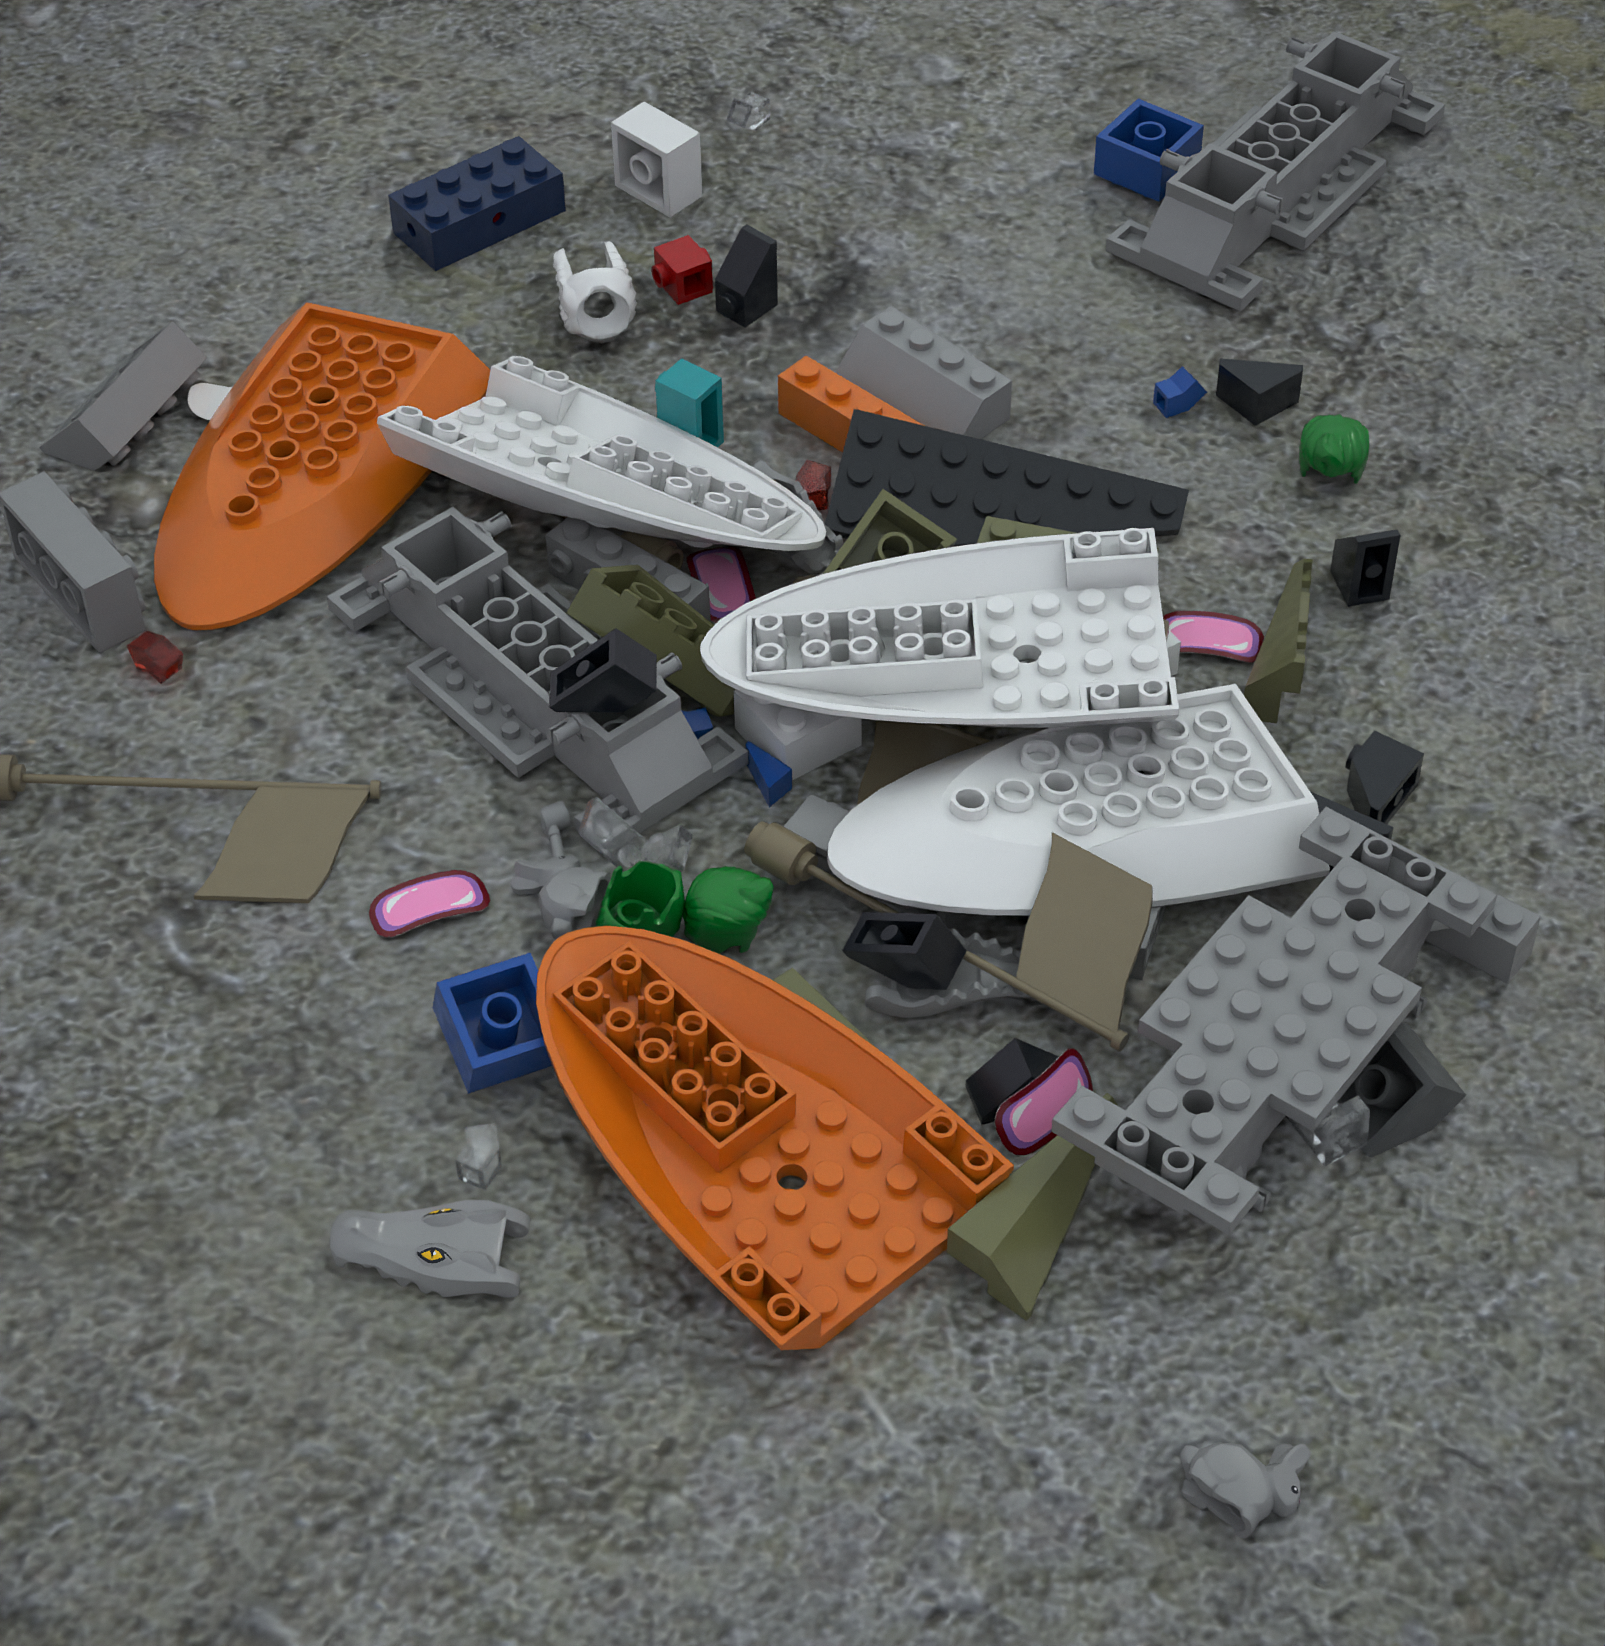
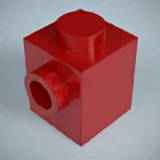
[651,235,713,305]

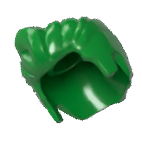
[1298,414,1370,484]
[595,861,685,937]
[683,866,774,954]

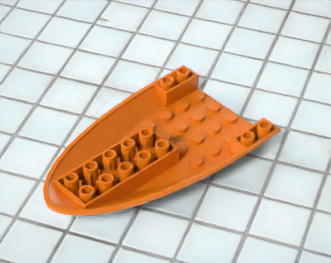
[154,302,490,630]
[536,926,1014,1350]

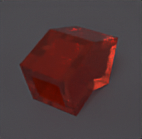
[796,460,831,511]
[127,631,184,684]

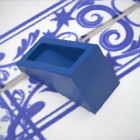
[745,741,792,808]

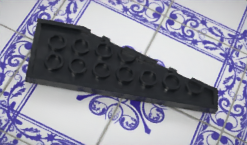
[825,409,1189,547]

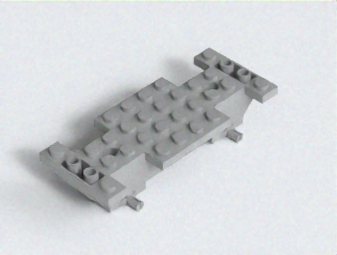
[1106,31,1445,312]
[327,507,749,856]
[1051,807,1497,1235]

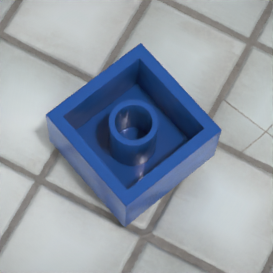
[1094,98,1204,202]
[432,953,552,1094]

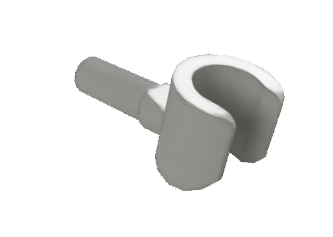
[541,801,571,857]

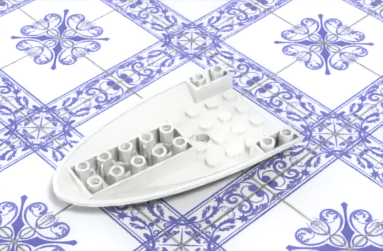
[377,356,826,551]
[700,528,1179,728]
[827,684,1330,915]

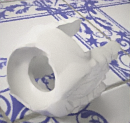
[553,241,637,344]

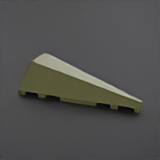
[1244,559,1313,723]
[947,1093,1118,1321]

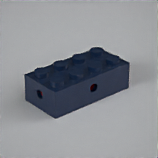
[388,136,566,271]

